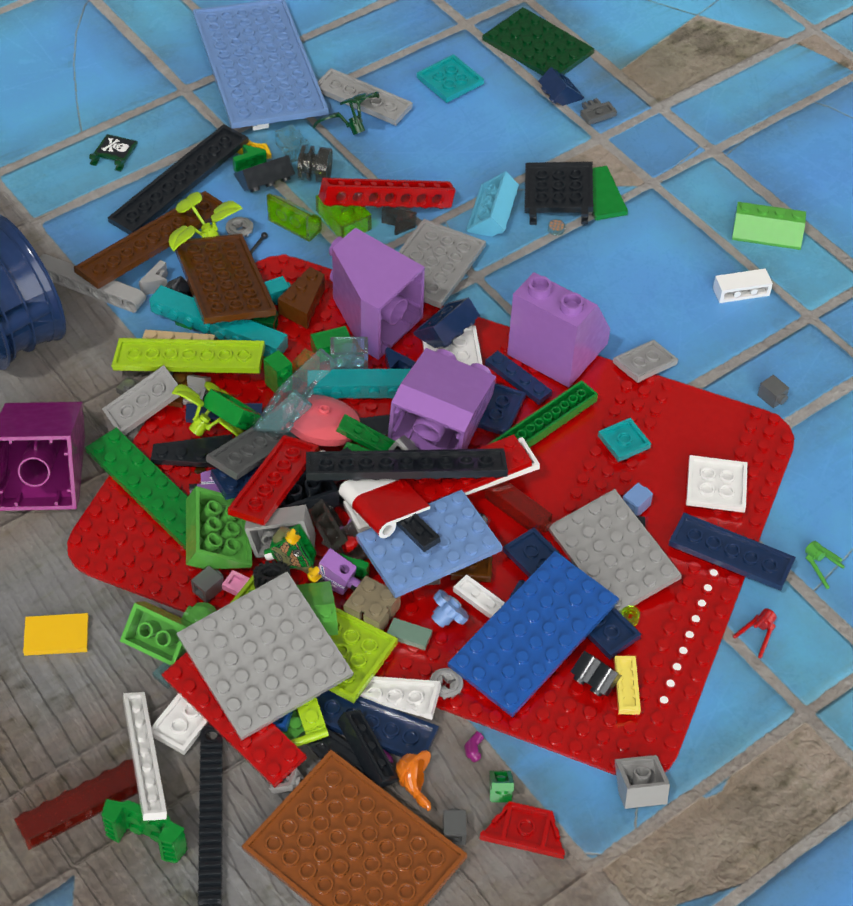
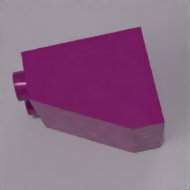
[0,402,85,511]

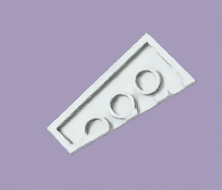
[360,676,441,720]

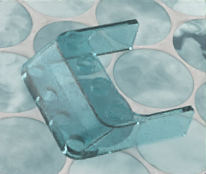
[253,348,337,434]

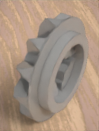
[226,217,253,237]
[430,668,463,700]

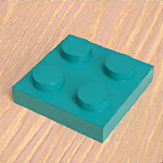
[598,418,651,462]

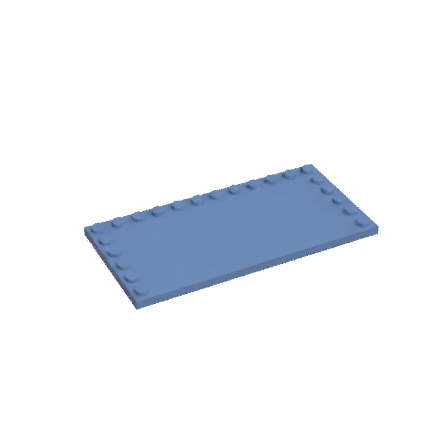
[193,0,328,129]

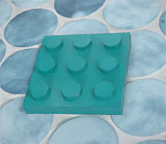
[416,54,484,103]

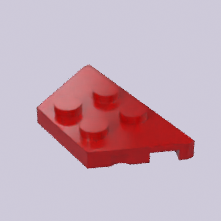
[479,801,565,859]

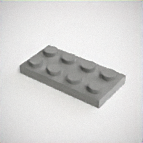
[102,365,180,435]

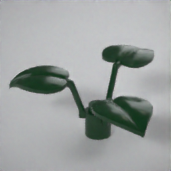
[313,92,379,135]

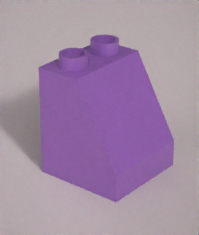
[329,228,425,360]
[507,272,610,387]
[388,348,496,450]

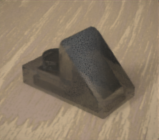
[382,206,417,235]

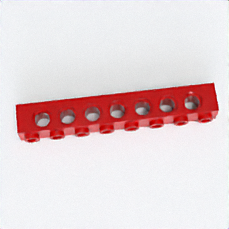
[319,178,456,209]

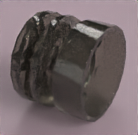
[297,145,333,183]

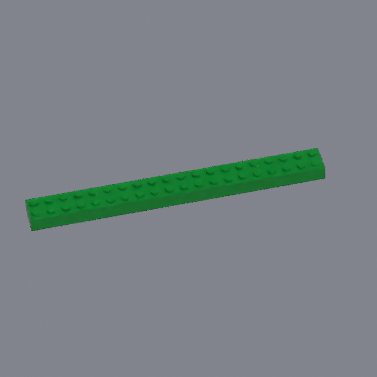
[487,380,598,448]

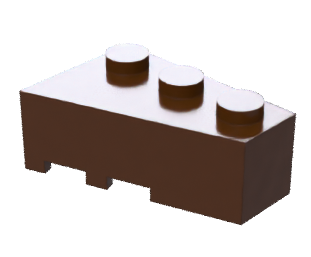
[278,267,325,329]

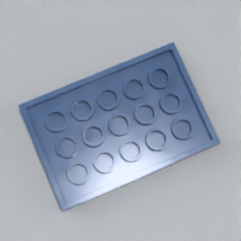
[356,490,503,598]

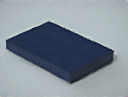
[477,383,526,435]

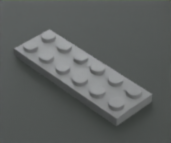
[317,68,413,126]

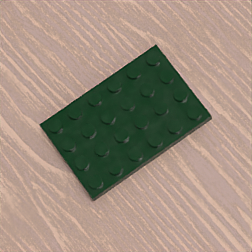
[482,7,594,76]

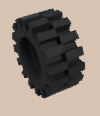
[253,560,291,589]

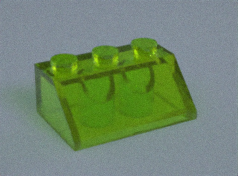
[267,193,322,242]

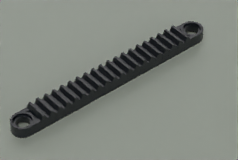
[198,724,223,906]

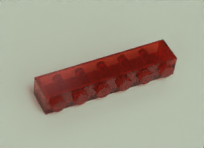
[14,758,138,850]

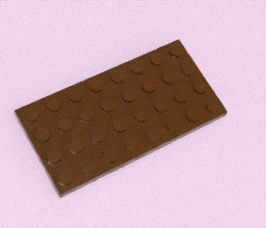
[175,234,276,324]

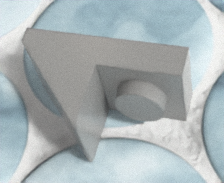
[139,260,168,295]
[183,374,211,405]

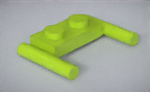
[291,698,329,747]

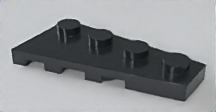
[151,434,233,468]
[307,729,367,777]

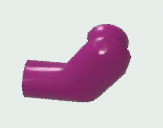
[464,731,484,762]

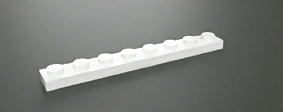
[123,692,167,821]

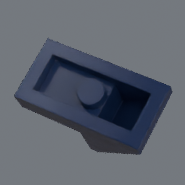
[385,347,416,369]

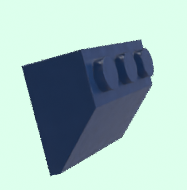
[413,297,480,348]

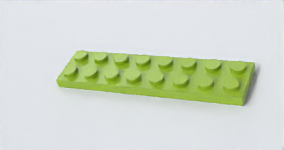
[111,338,265,374]

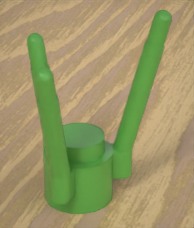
[805,541,845,589]

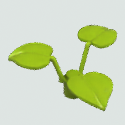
[169,192,243,252]
[172,381,245,437]

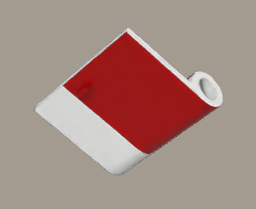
[339,479,430,538]

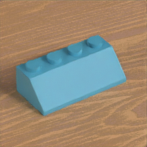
[466,171,519,237]

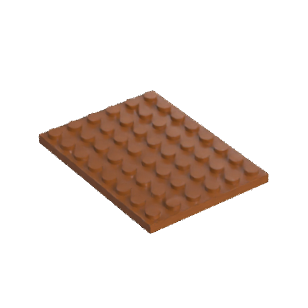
[242,750,467,906]

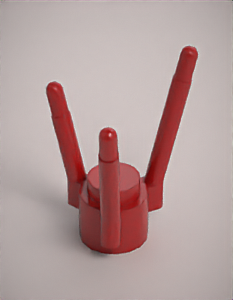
[733,608,777,658]

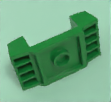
[101,799,188,863]

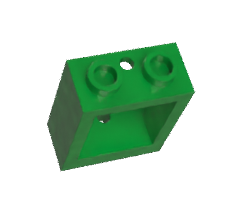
[203,389,264,430]

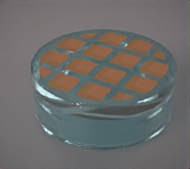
[548,219,565,236]

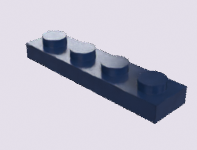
[485,351,552,405]

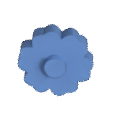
[431,589,469,628]

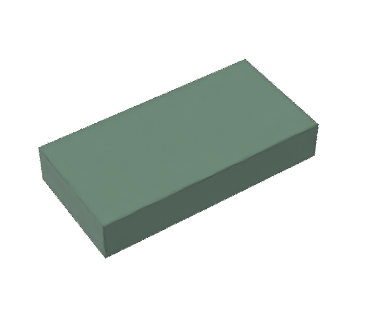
[387,618,433,650]

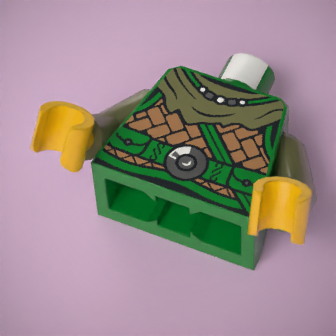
[264,524,322,583]

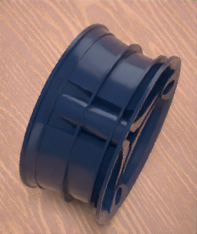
[0,215,66,370]

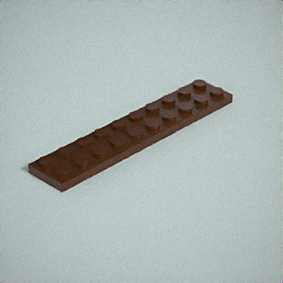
[74,191,223,289]

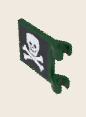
[89,134,138,171]

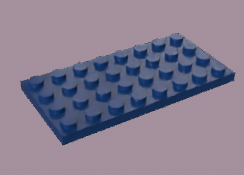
[448,551,619,717]

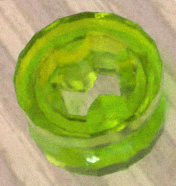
[621,606,640,626]

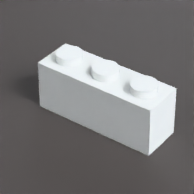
[713,268,773,303]

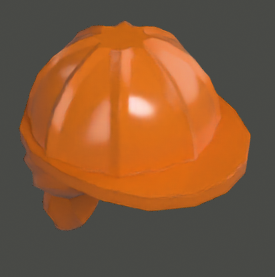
[396,750,431,811]

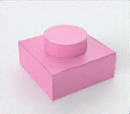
[222,570,250,596]

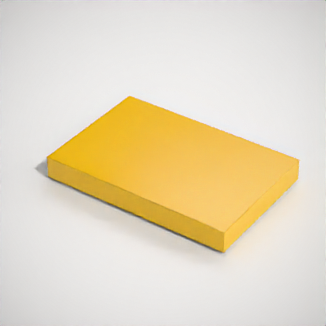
[23,613,89,656]

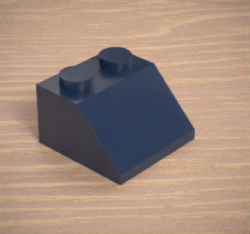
[539,67,584,106]

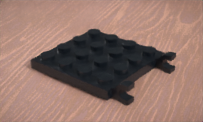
[525,162,593,225]

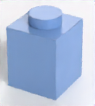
[623,483,653,516]

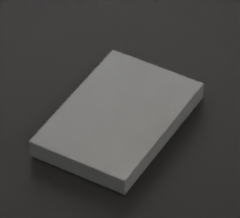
[613,340,678,383]

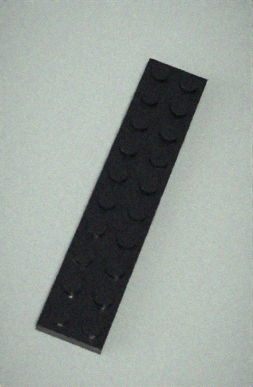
[108,124,249,234]
[306,448,508,481]

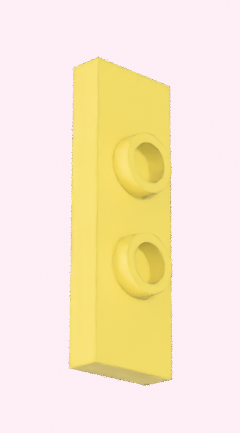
[614,656,641,714]

